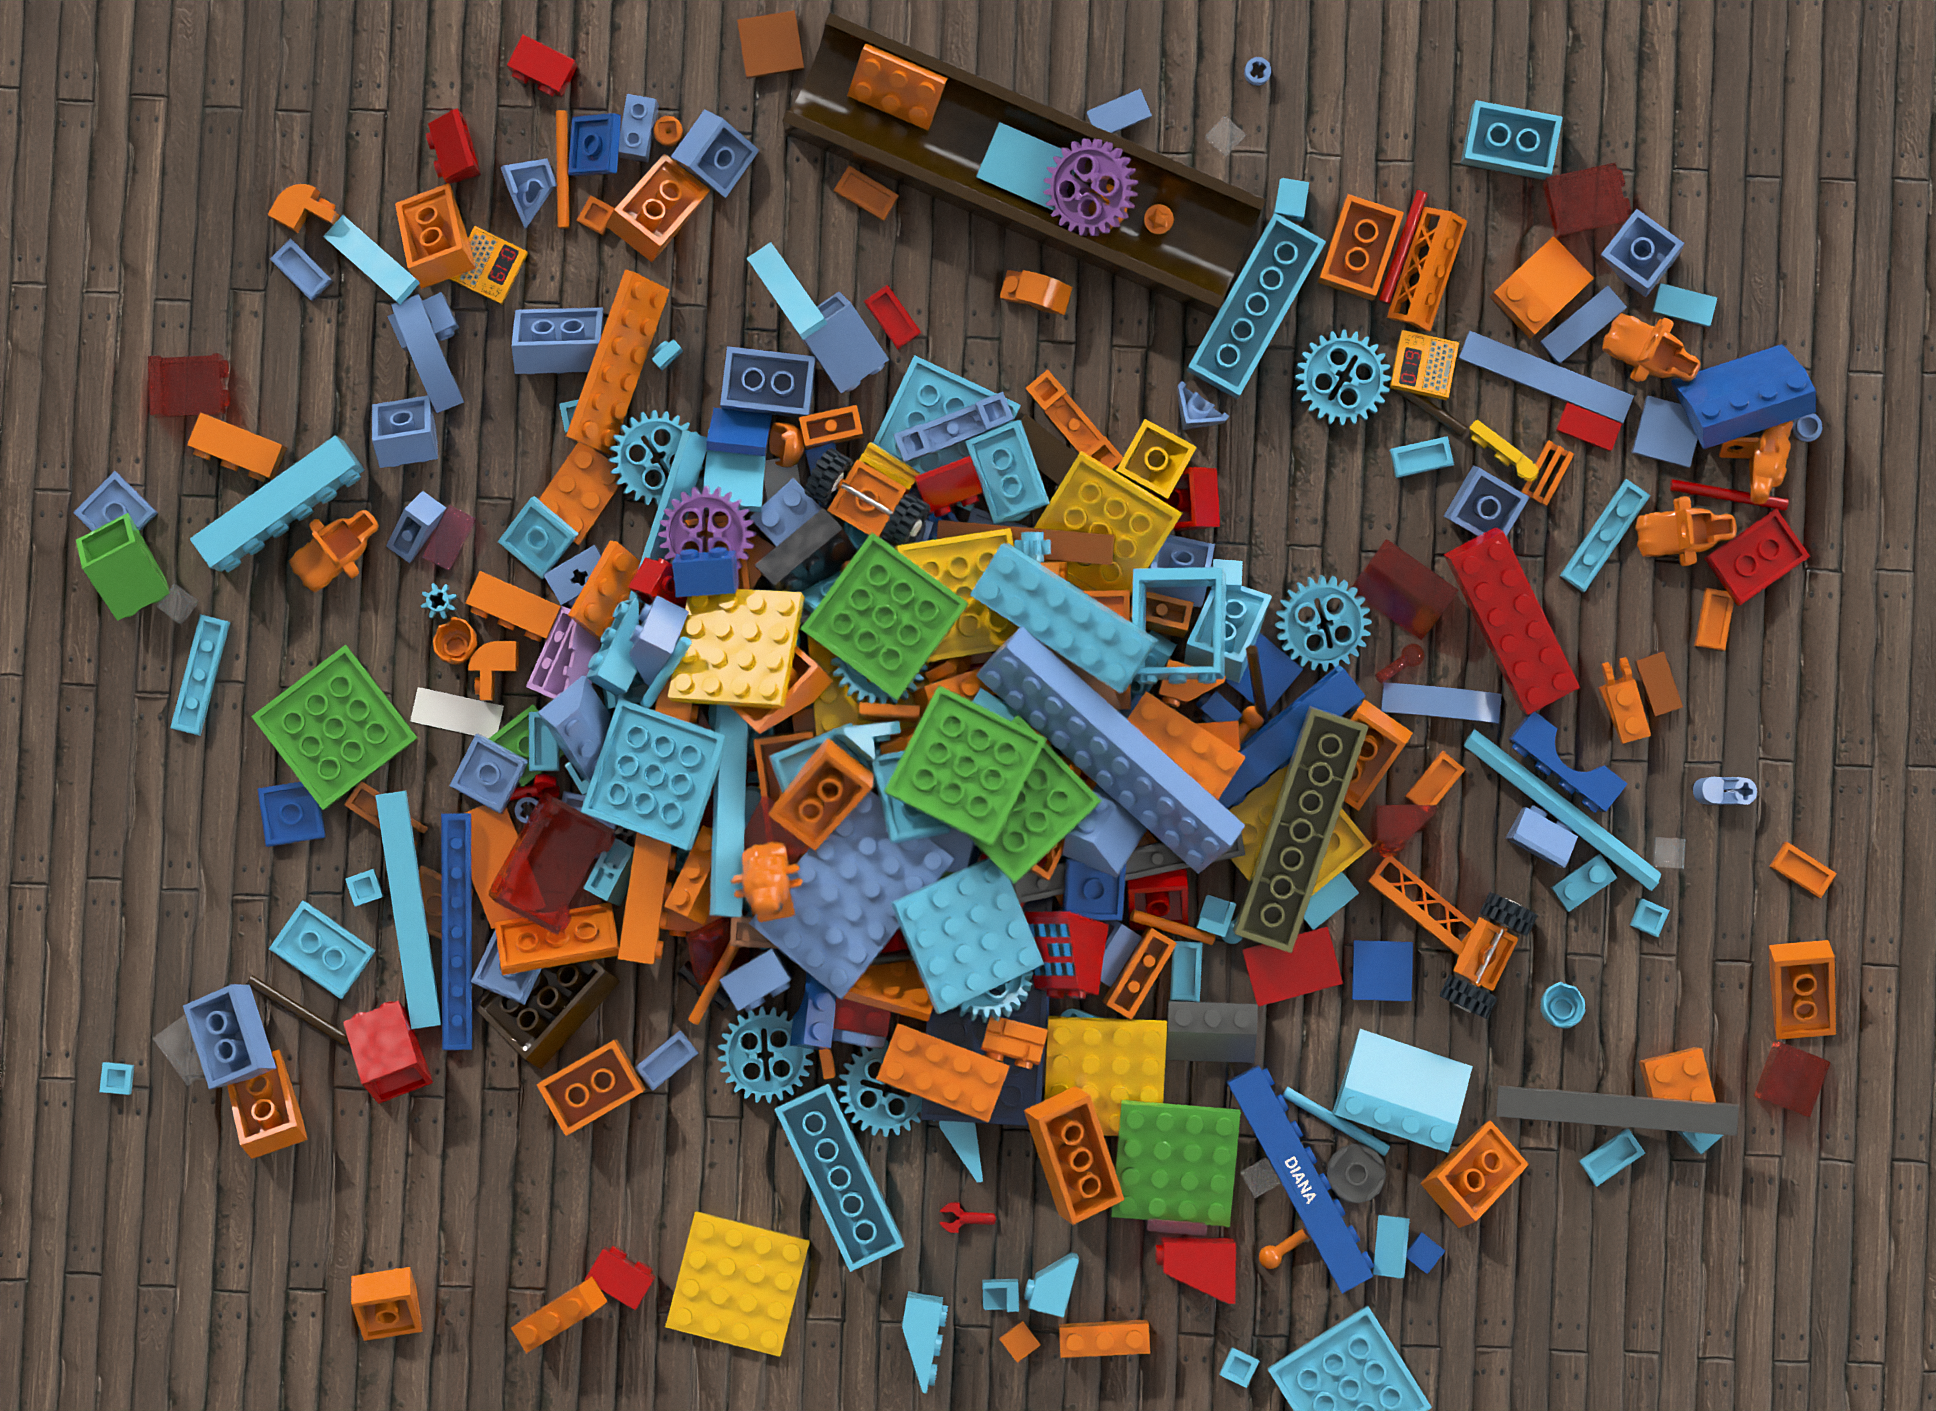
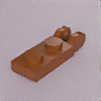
[344,781,428,847]

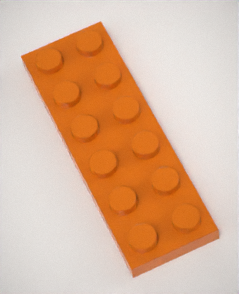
[566,269,670,455]

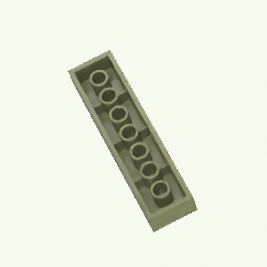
[1233,706,1368,953]

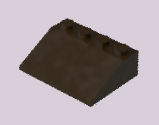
[472,959,621,1069]

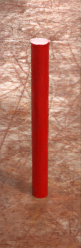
[1378,190,1428,304]
[1670,479,1788,511]

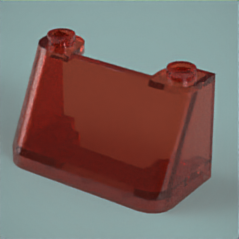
[488,792,615,935]

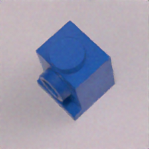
[1195,691,1242,722]

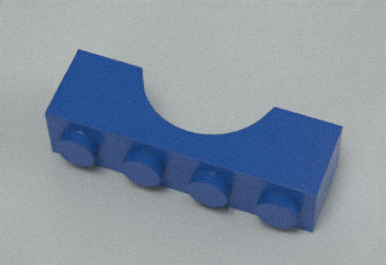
[1508,712,1627,813]
[790,971,837,1050]

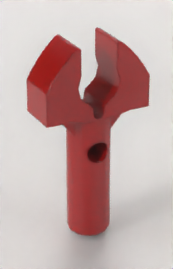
[509,774,560,804]
[939,1202,996,1233]

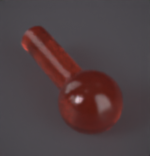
[1375,643,1425,684]

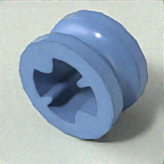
[1244,57,1271,86]
[515,797,543,824]

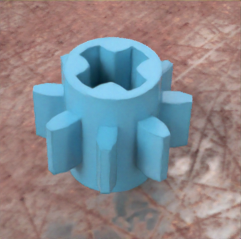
[1014,532,1051,562]
[420,583,458,619]

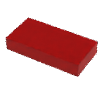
[864,284,921,350]
[1555,402,1622,452]

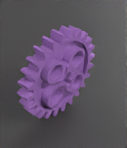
[1043,139,1138,236]
[658,485,756,569]

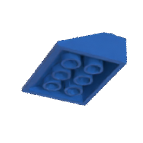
[1671,344,1816,449]

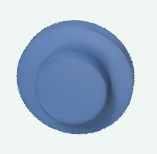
[1792,413,1822,442]

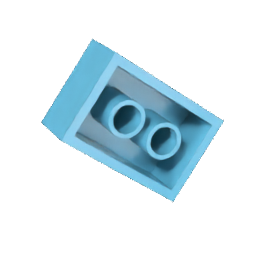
[1461,100,1563,180]

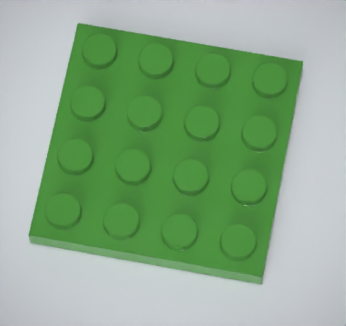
[801,533,969,700]
[251,645,418,810]
[884,685,1047,847]
[966,715,1101,884]
[1111,1100,1240,1227]

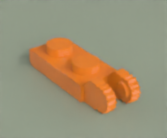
[1601,657,1651,744]

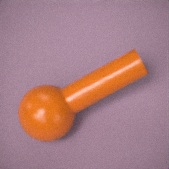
[1239,706,1264,743]
[1259,1228,1310,1269]

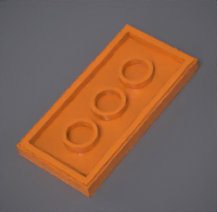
[465,805,547,929]
[494,902,619,975]

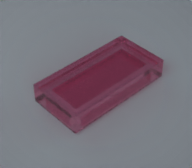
[422,505,477,571]
[1146,1218,1207,1236]

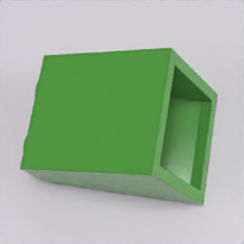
[76,513,170,621]

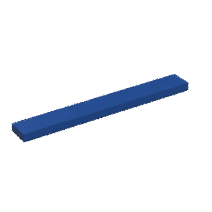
[441,813,472,1050]

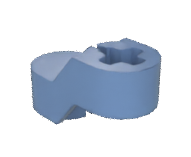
[1693,777,1757,806]

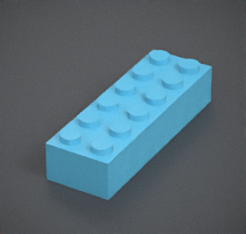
[1187,213,1326,400]
[190,435,365,572]
[970,543,1158,693]
[775,1082,905,1272]

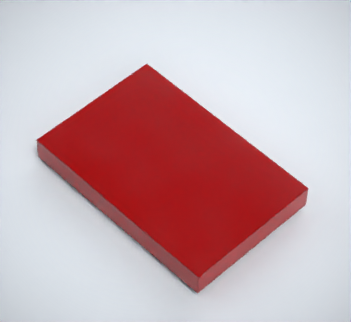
[1704,508,1810,606]
[1242,926,1343,1007]

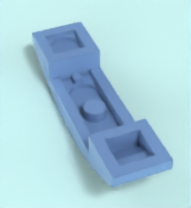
[391,294,464,413]
[893,392,1014,462]
[1381,682,1501,723]

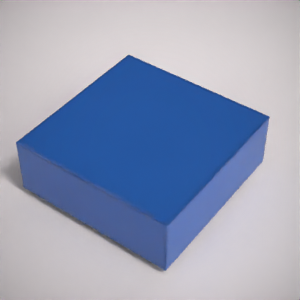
[1406,1232,1445,1274]

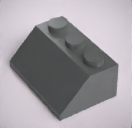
[1165,1000,1258,1063]

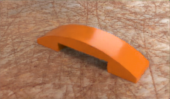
[1025,369,1123,470]

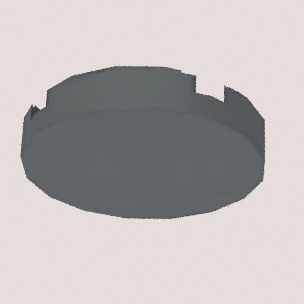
[1326,1143,1386,1203]

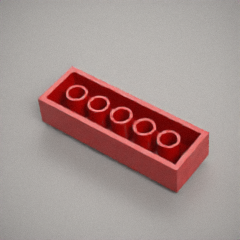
[1443,527,1580,715]

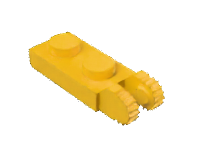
[1469,420,1539,482]

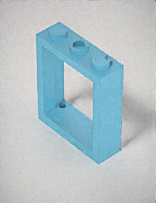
[1132,567,1226,684]

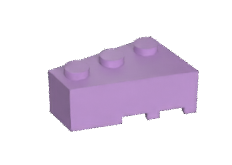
[526,606,600,699]

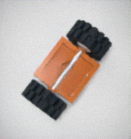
[804,448,931,547]
[1439,892,1538,1019]

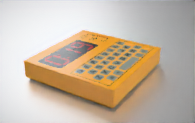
[450,226,528,305]
[1389,330,1459,400]

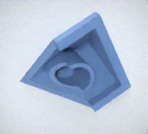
[501,158,557,229]
[1177,381,1229,430]

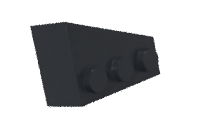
[755,508,858,593]

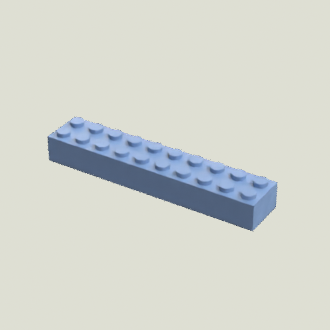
[976,626,1245,874]

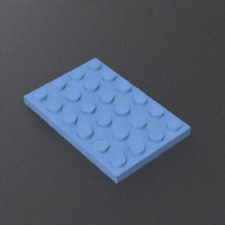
[749,790,956,999]

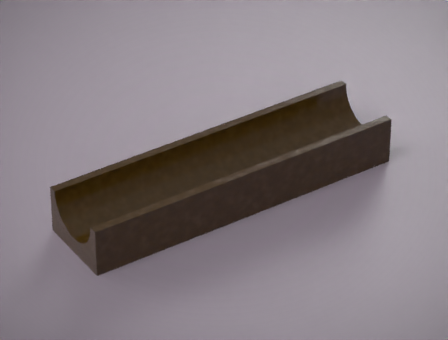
[782,12,1266,318]

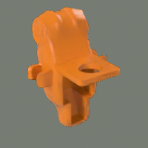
[1602,313,1701,382]
[1719,420,1793,504]
[1635,496,1737,566]
[289,510,379,593]
[731,842,802,922]

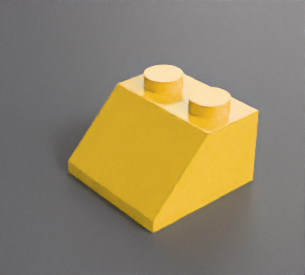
[1116,419,1197,499]

